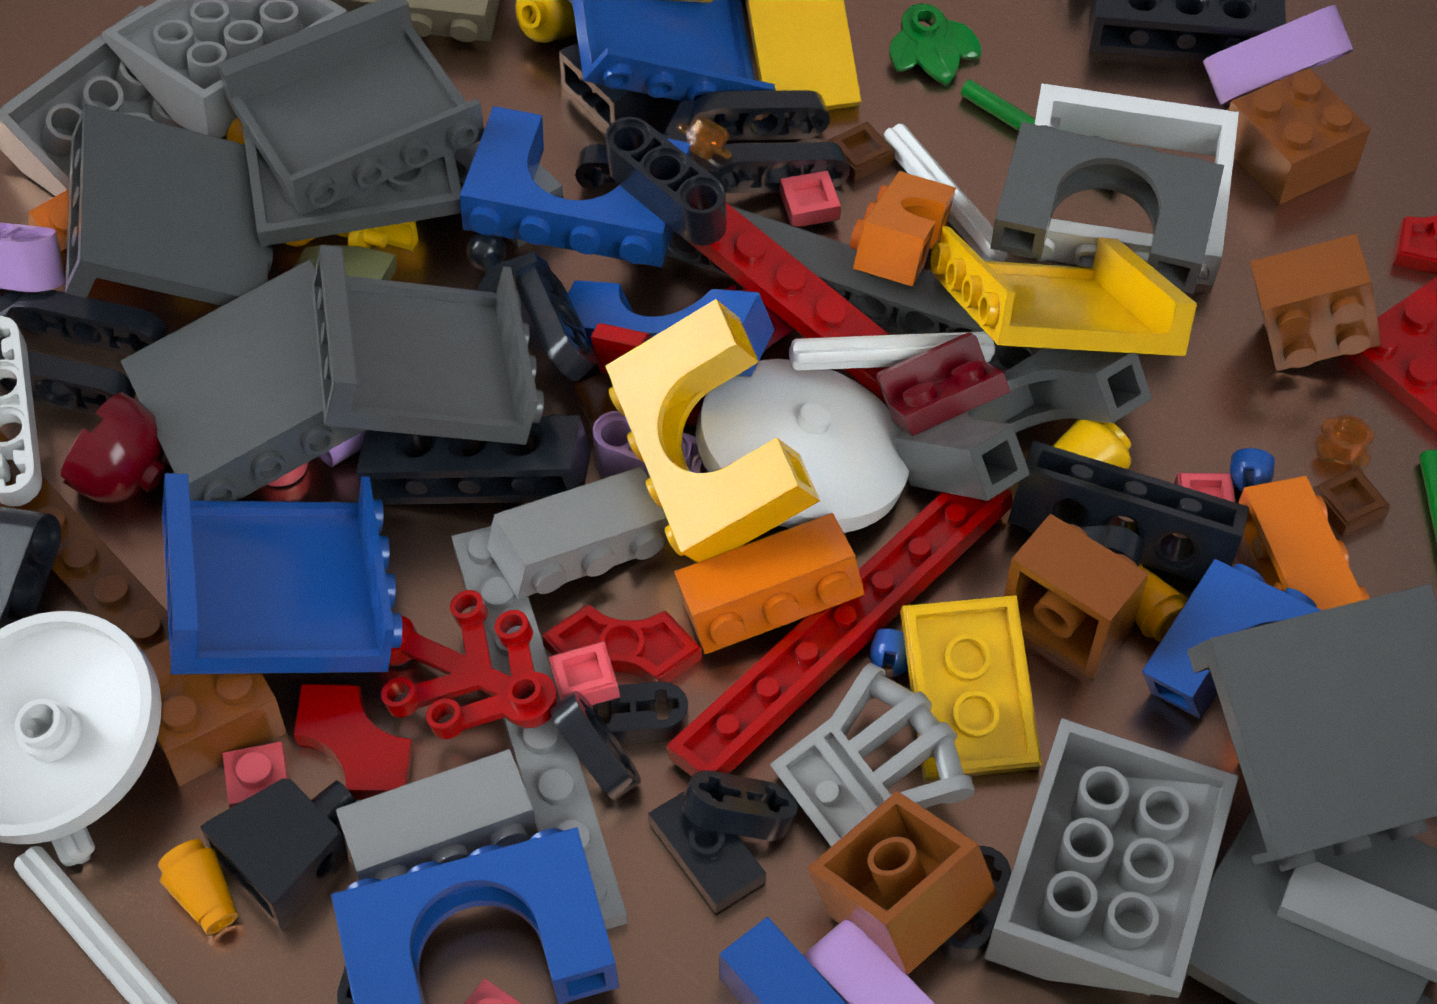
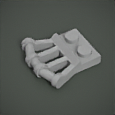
[770,663,975,847]

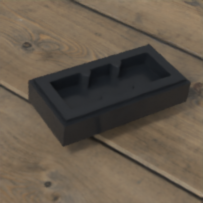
[648,791,766,914]

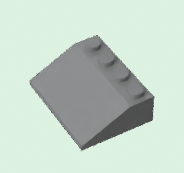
[102,0,348,138]
[0,5,185,196]
[985,718,1239,998]

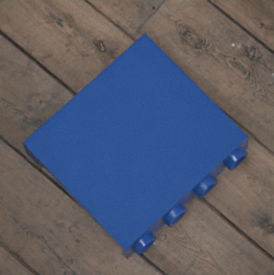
[572,0,776,101]
[162,473,402,674]

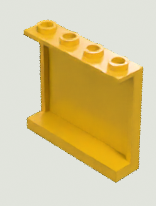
[930,226,1197,356]

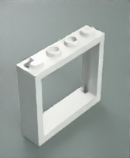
[1013,83,1239,286]

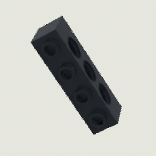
[1089,0,1286,61]
[356,414,591,505]
[1007,441,1249,585]

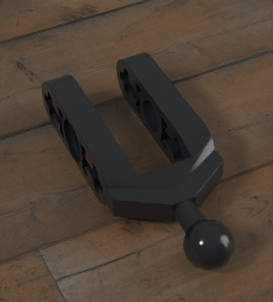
[660,90,850,193]
[466,233,598,381]
[0,289,168,415]

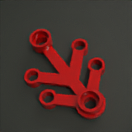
[381,590,558,739]

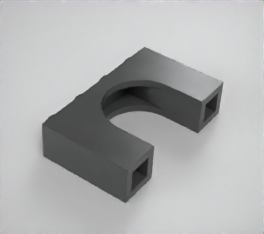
[990,122,1224,294]
[893,348,1152,501]

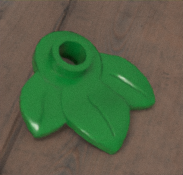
[889,3,982,86]

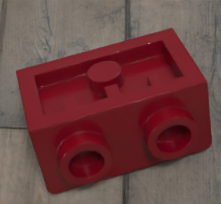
[877,332,1011,436]

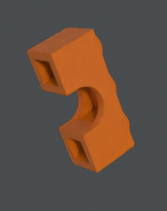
[850,171,957,287]

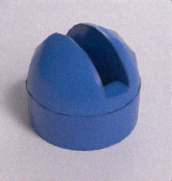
[1229,448,1275,493]
[869,629,908,677]

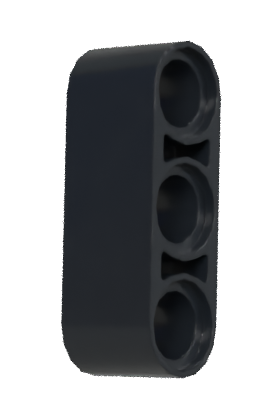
[605,117,727,246]
[0,506,61,629]

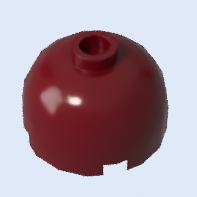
[60,392,168,504]

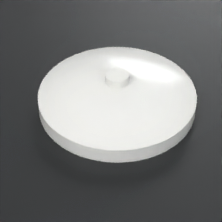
[696,359,909,533]
[0,611,162,844]

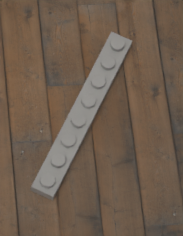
[451,526,627,930]

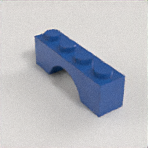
[568,280,774,377]

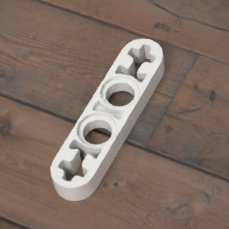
[0,316,42,506]

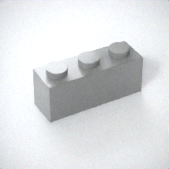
[487,466,669,599]
[336,749,537,880]

